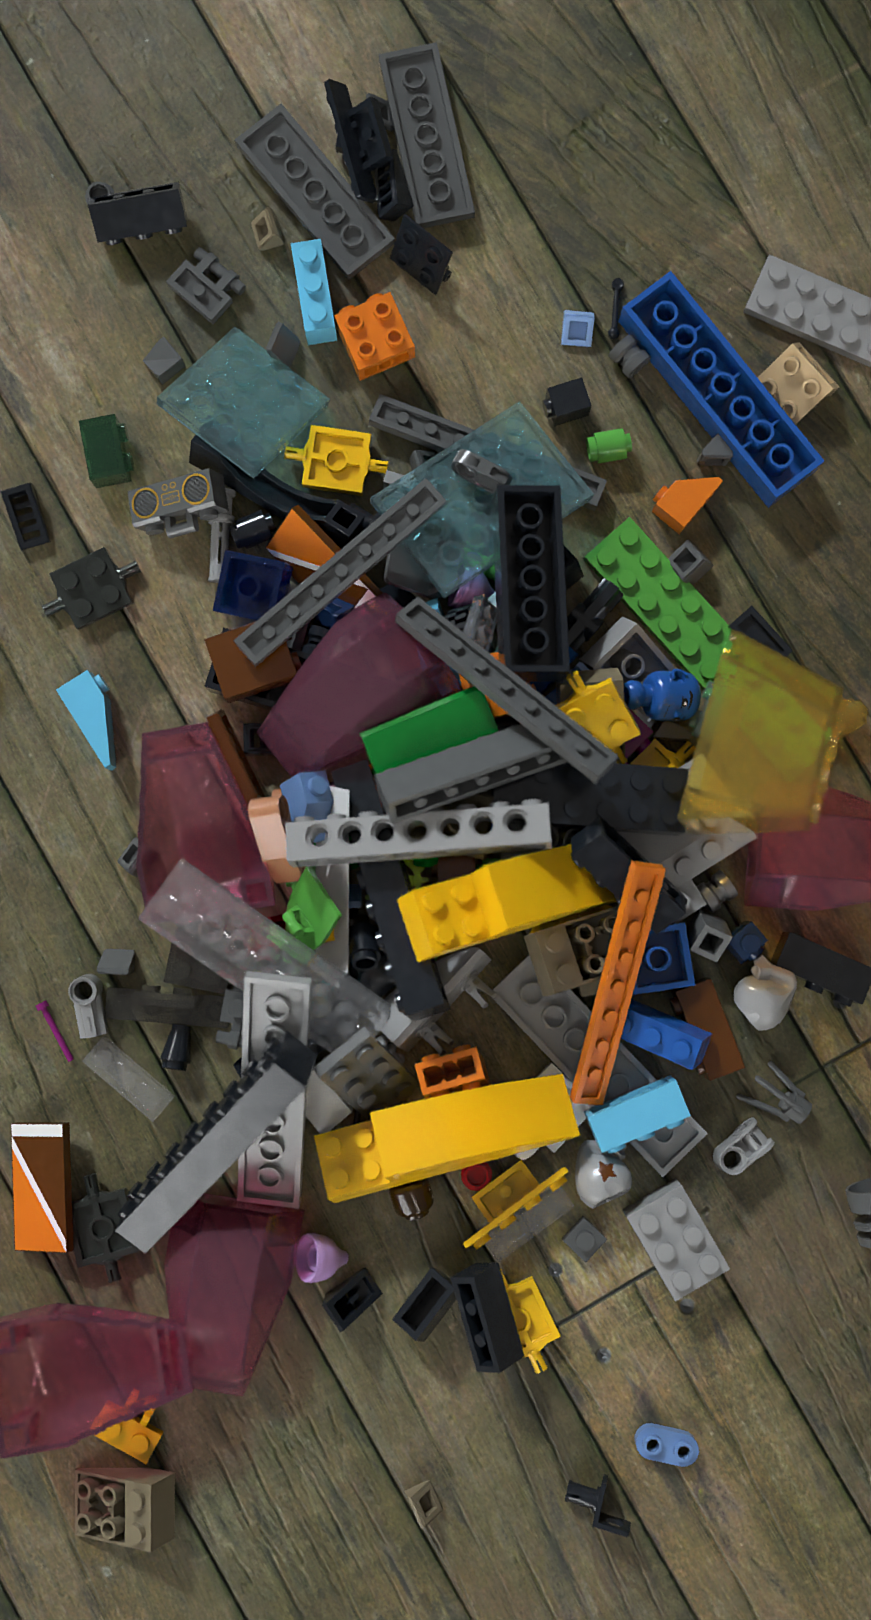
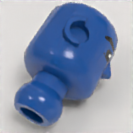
[624,669,701,721]

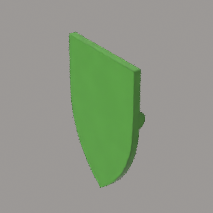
[282,866,342,952]

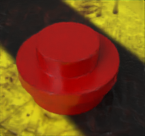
[461,1162,492,1191]

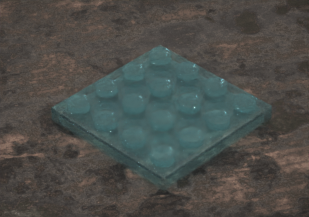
[156,327,330,479]

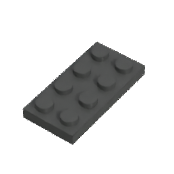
[313,1027,420,1121]

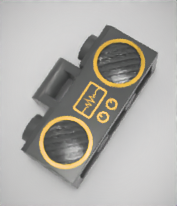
[127,468,229,538]

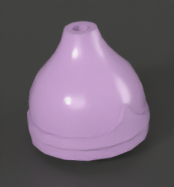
[447,563,495,609]
[295,1233,348,1283]

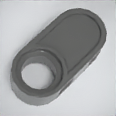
[451,449,512,494]

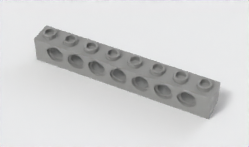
[285,799,552,867]

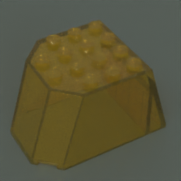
[678,630,849,835]

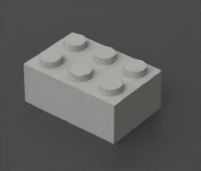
[622,1178,730,1302]

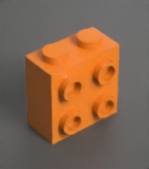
[334,292,415,381]
[415,1045,491,1099]

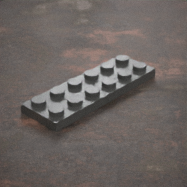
[378,42,475,228]
[235,104,395,280]

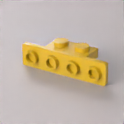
[462,1160,570,1250]

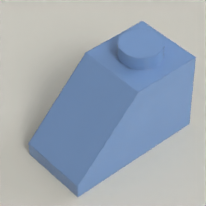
[280,770,333,843]

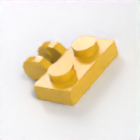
[91,1390,164,1464]

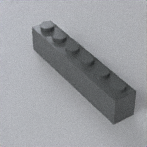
[375,724,568,824]

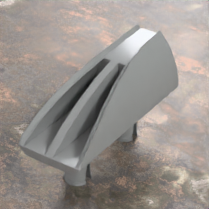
[368,947,497,1056]

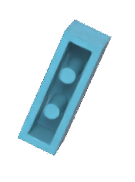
[291,239,337,345]
[584,1075,691,1153]

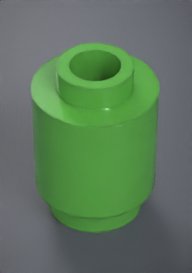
[586,428,632,464]

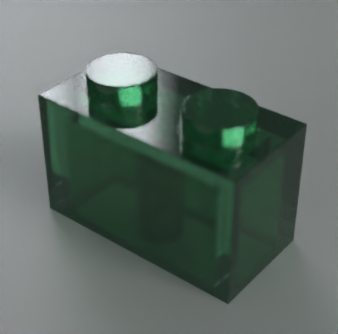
[79,414,135,488]

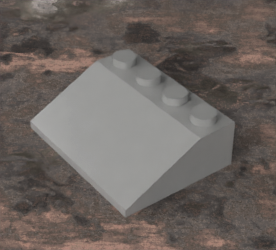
[618,754,757,888]

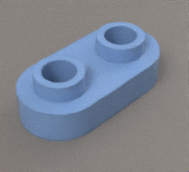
[634,1423,699,1467]

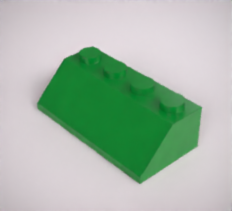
[360,686,499,775]

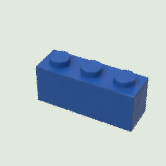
[621,999,712,1070]

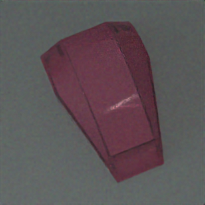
[257,592,463,777]
[136,722,276,928]
[744,783,871,911]
[164,1194,305,1397]
[0,1303,194,1459]

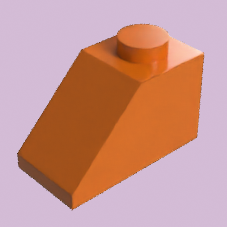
[652,477,723,535]

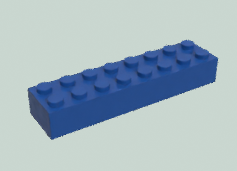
[618,271,824,508]

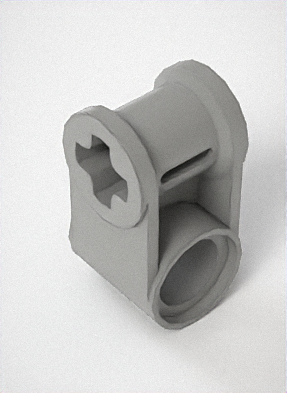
[712,1117,775,1175]

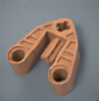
[248,788,306,884]

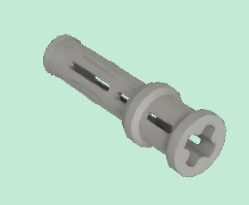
[207,488,236,583]

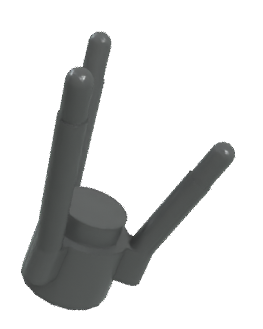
[736,1061,812,1124]

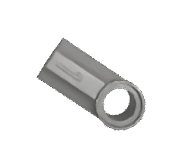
[68,974,109,1039]

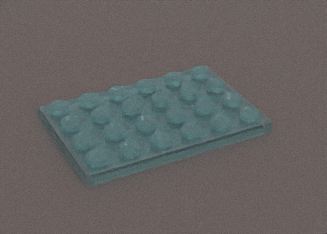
[370,401,594,598]

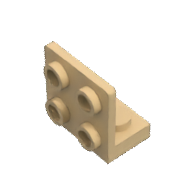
[757,342,839,425]

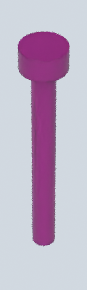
[35,1000,74,1062]

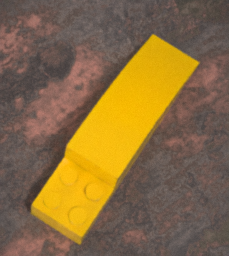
[397,844,616,962]
[314,1074,580,1203]

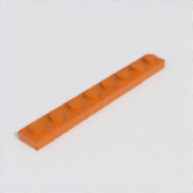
[570,861,666,1105]

